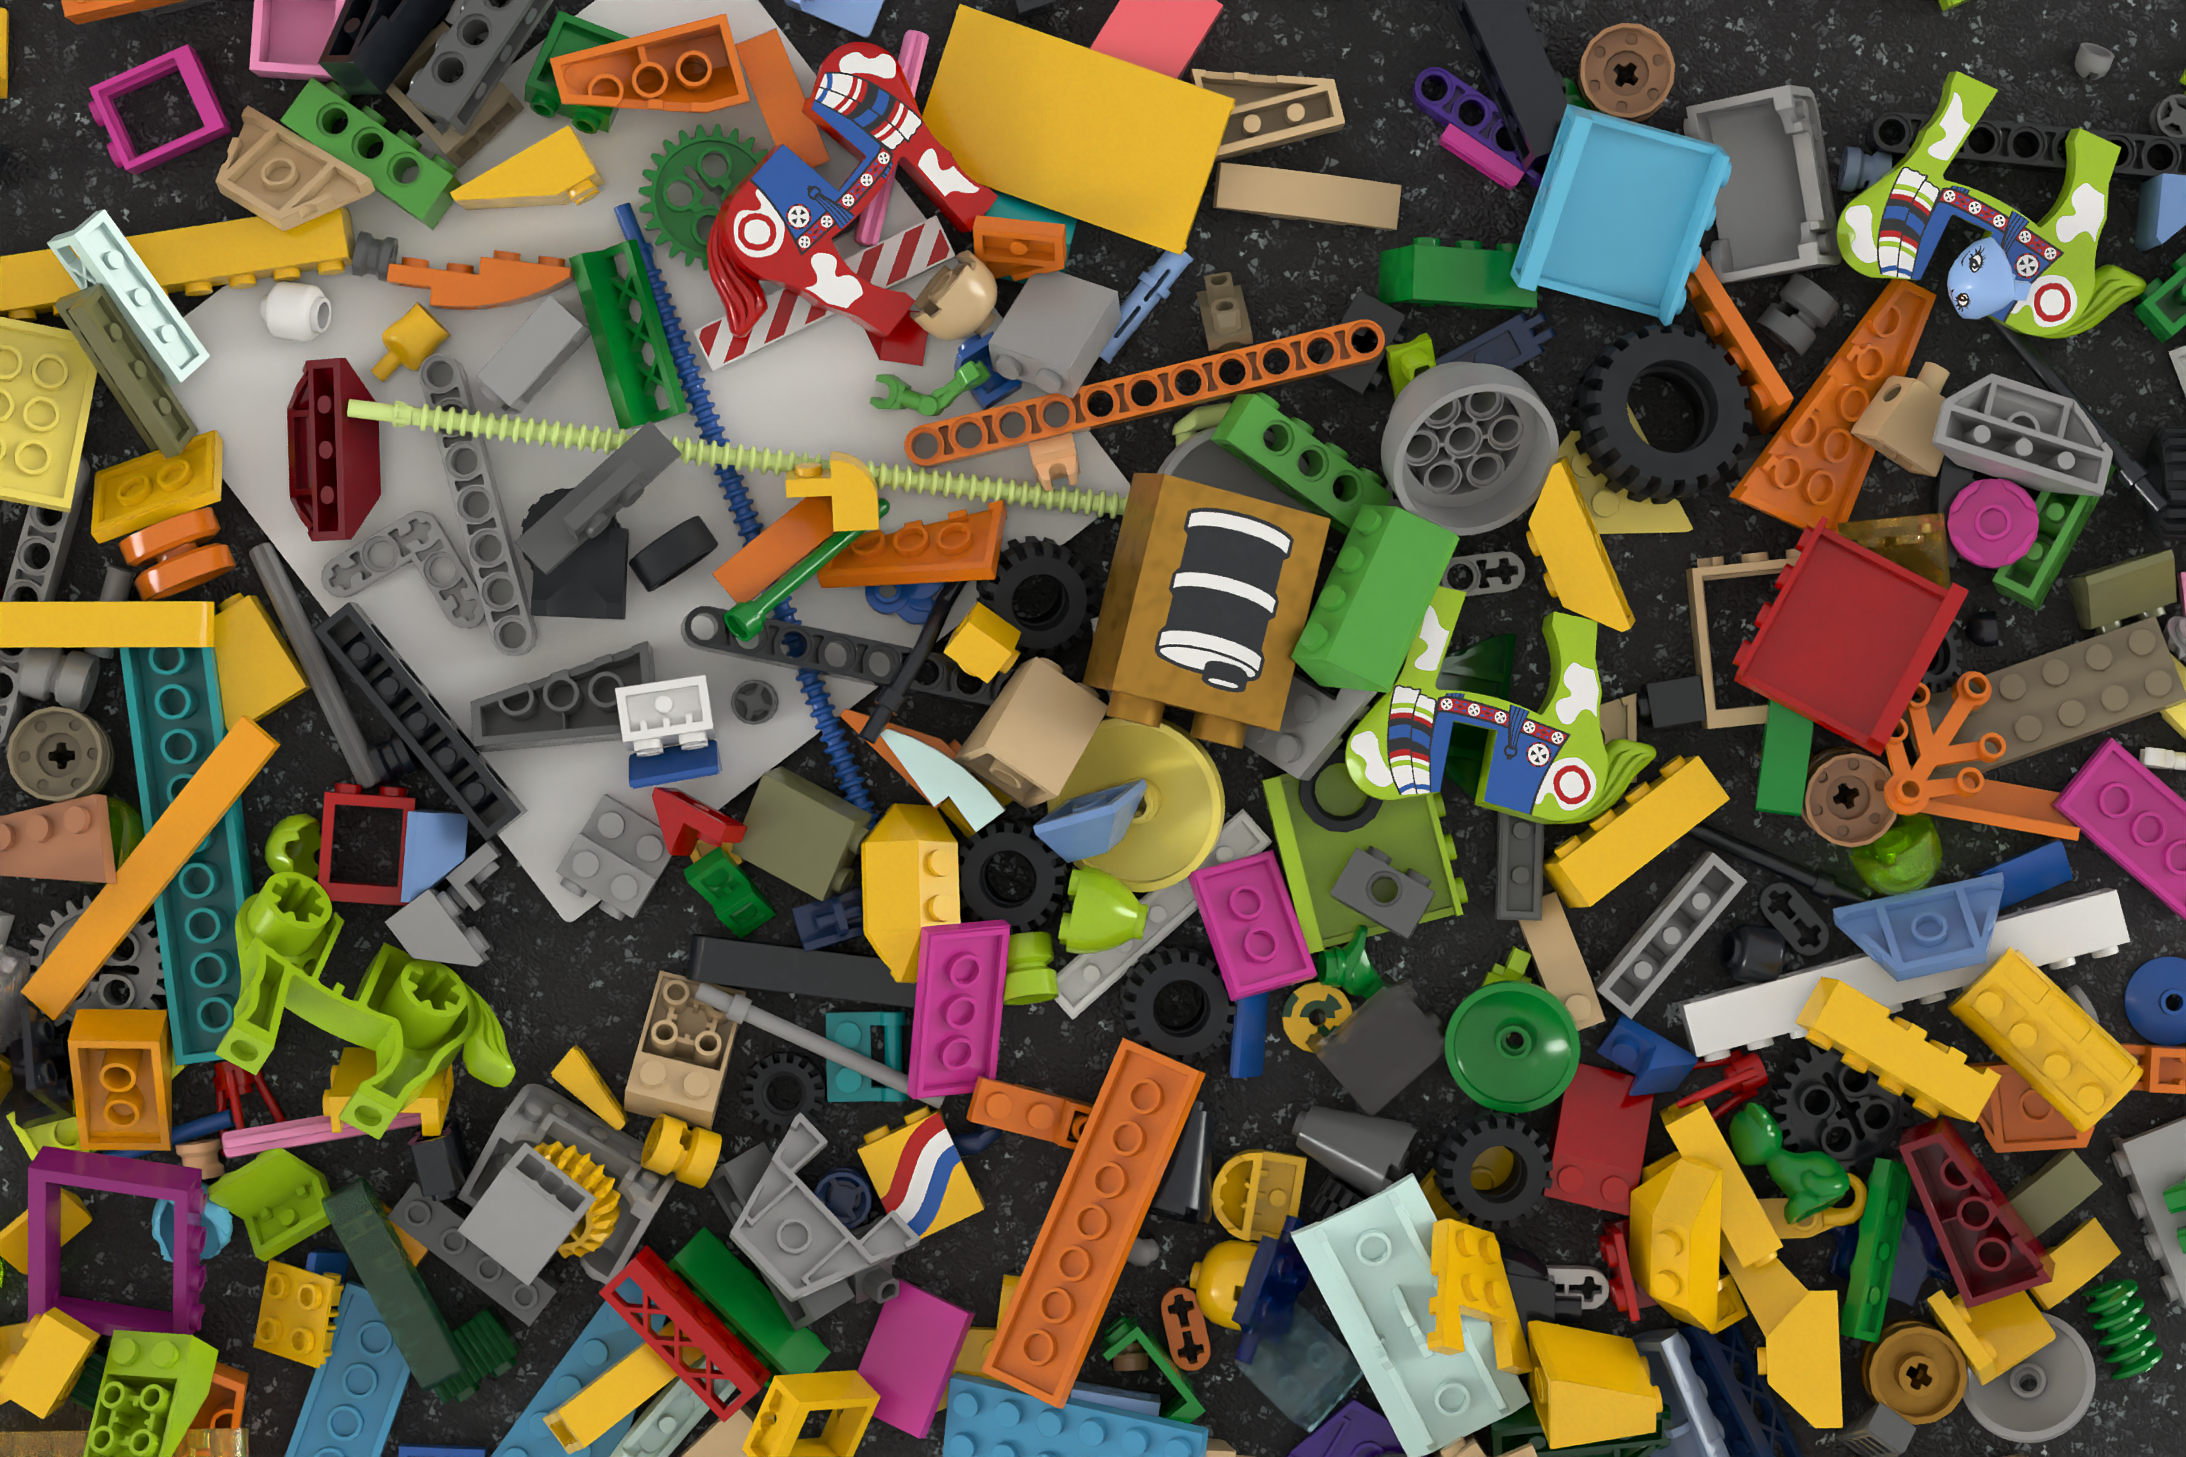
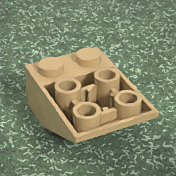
[624,970,746,1131]

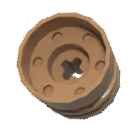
[1577,23,1675,123]
[1801,745,1897,847]

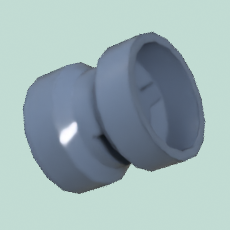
[1837,146,1892,192]

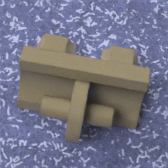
[1197,272,1253,352]

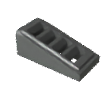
[1834,1403,1916,1457]

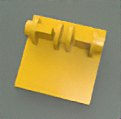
[253,1259,344,1368]

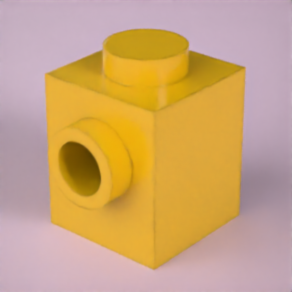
[943,601,1022,684]

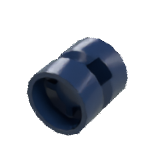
[814,1165,874,1229]

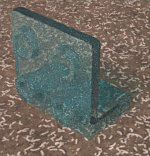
[1235,1299,1364,1433]

